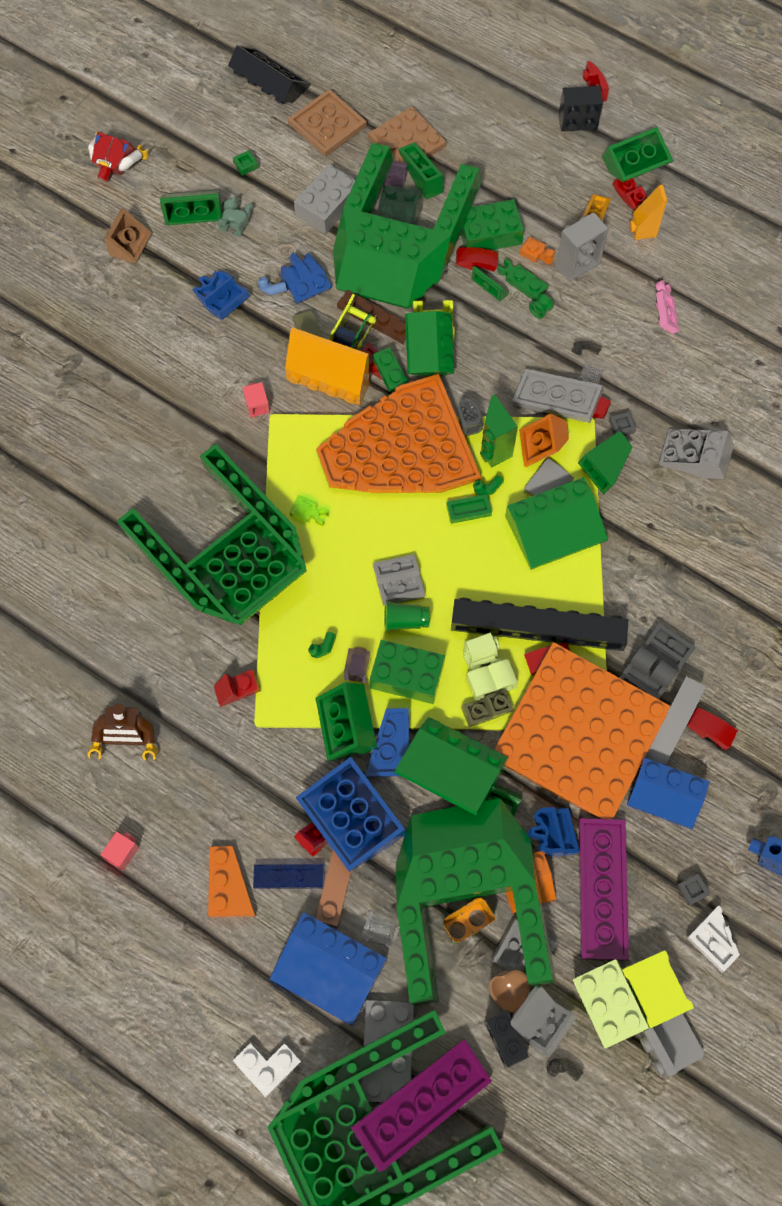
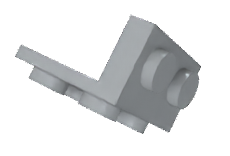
[510,985,577,1058]
[639,1014,704,1079]

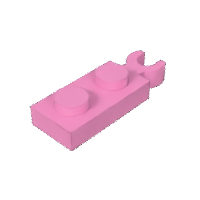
[656,280,679,334]

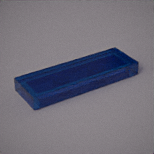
[253,864,323,889]

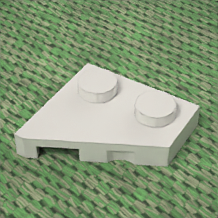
[687,905,740,973]

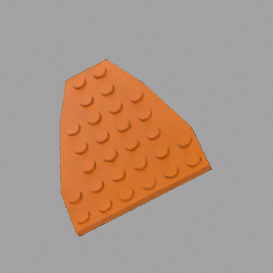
[316,374,481,493]

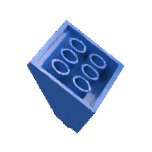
[295,757,406,872]
[270,912,387,1026]

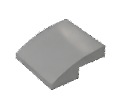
[524,458,574,496]
[373,554,425,606]
[490,919,557,976]

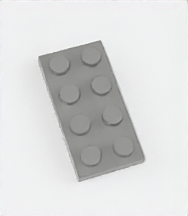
[512,369,603,423]
[362,1000,414,1103]

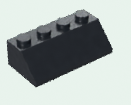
[228,45,311,104]

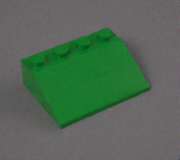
[505,477,608,570]
[394,717,509,815]

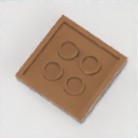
[288,89,367,157]
[368,106,446,174]

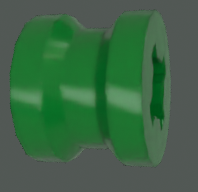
[529,294,554,319]

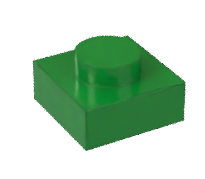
[233,150,258,175]

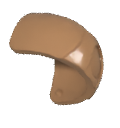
[489,970,530,1014]

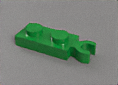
[497,259,549,301]
[371,347,408,392]

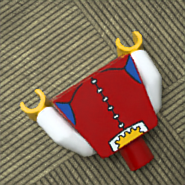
[88,131,149,182]

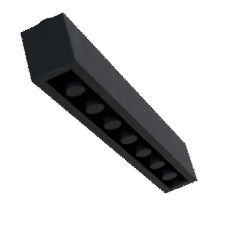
[451,598,629,651]

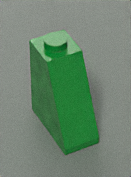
[578,431,633,495]

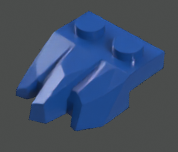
[280,252,332,305]
[192,271,250,320]
[527,807,580,857]

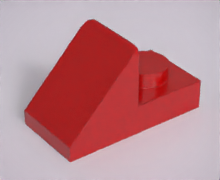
[214,670,261,707]
[294,822,328,857]

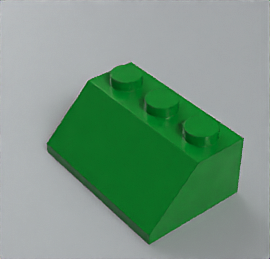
[602,127,673,182]
[160,190,222,226]
[405,311,454,377]
[480,395,518,468]
[315,682,377,761]

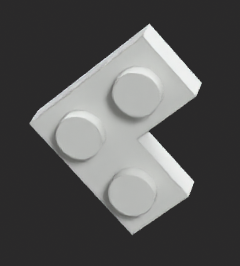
[233,1043,301,1097]

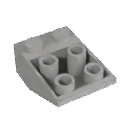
[659,429,734,479]

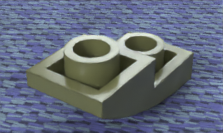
[292,311,323,338]
[461,690,513,727]

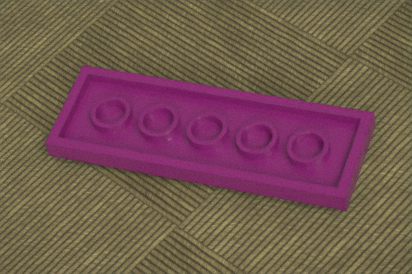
[579,818,629,961]
[351,1039,492,1172]

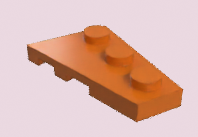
[208,846,256,918]

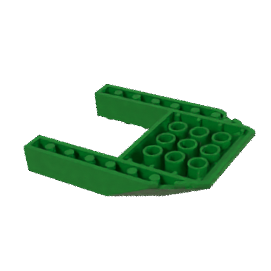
[333,143,482,309]
[117,444,307,626]
[396,798,556,1006]
[267,1009,504,1206]

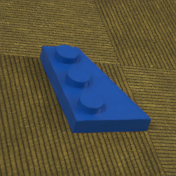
[365,708,409,777]

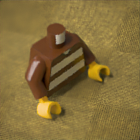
[88,703,159,761]

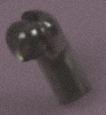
[572,340,602,355]
[546,1058,584,1082]

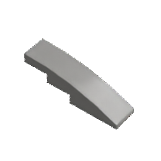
[645,676,707,765]

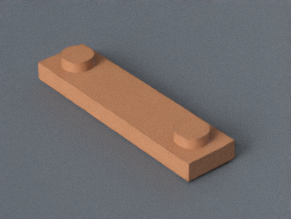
[316,850,352,928]

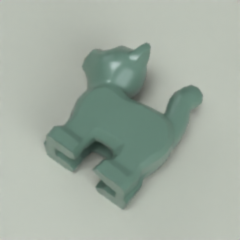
[218,195,253,237]

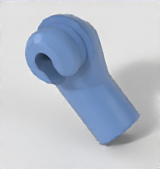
[258,277,287,295]

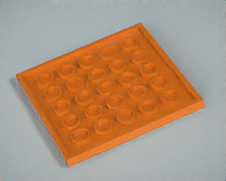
[494,642,671,819]

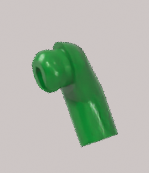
[473,475,504,495]
[308,632,336,658]

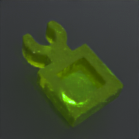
[290,495,329,526]

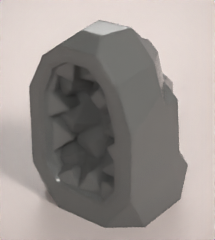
[457,398,483,436]

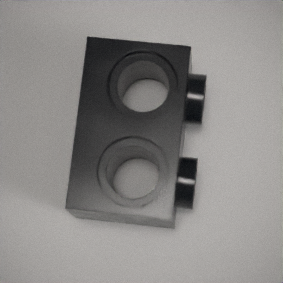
[484,1011,529,1069]

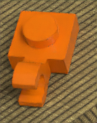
[519,237,555,265]

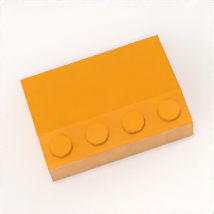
[285,327,369,405]

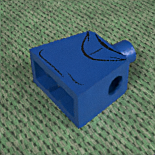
[748,836,782,876]

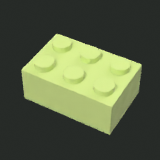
[573,959,649,1049]

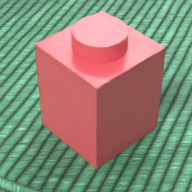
[242,382,270,418]
[100,831,139,871]

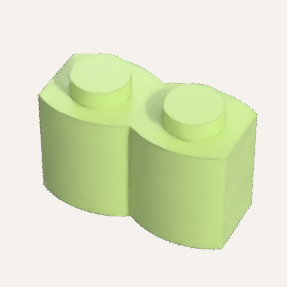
[463,633,500,670]
[466,658,518,701]

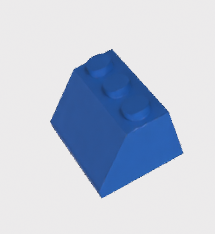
[627,758,710,829]

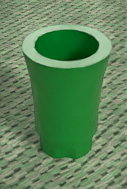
[384,601,430,631]

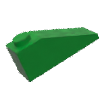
[399,142,443,200]

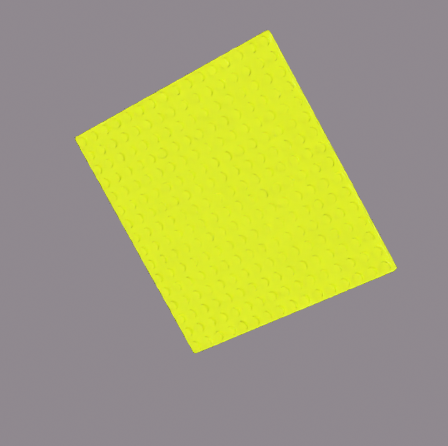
[254,414,607,731]

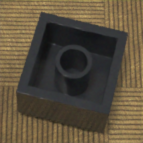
[559,86,603,132]

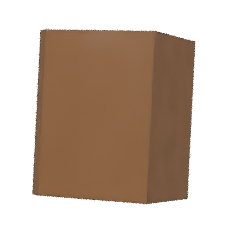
[104,208,152,263]

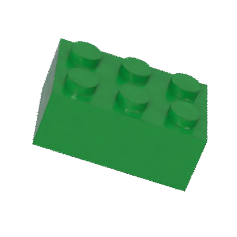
[460,199,524,250]
[369,640,445,704]

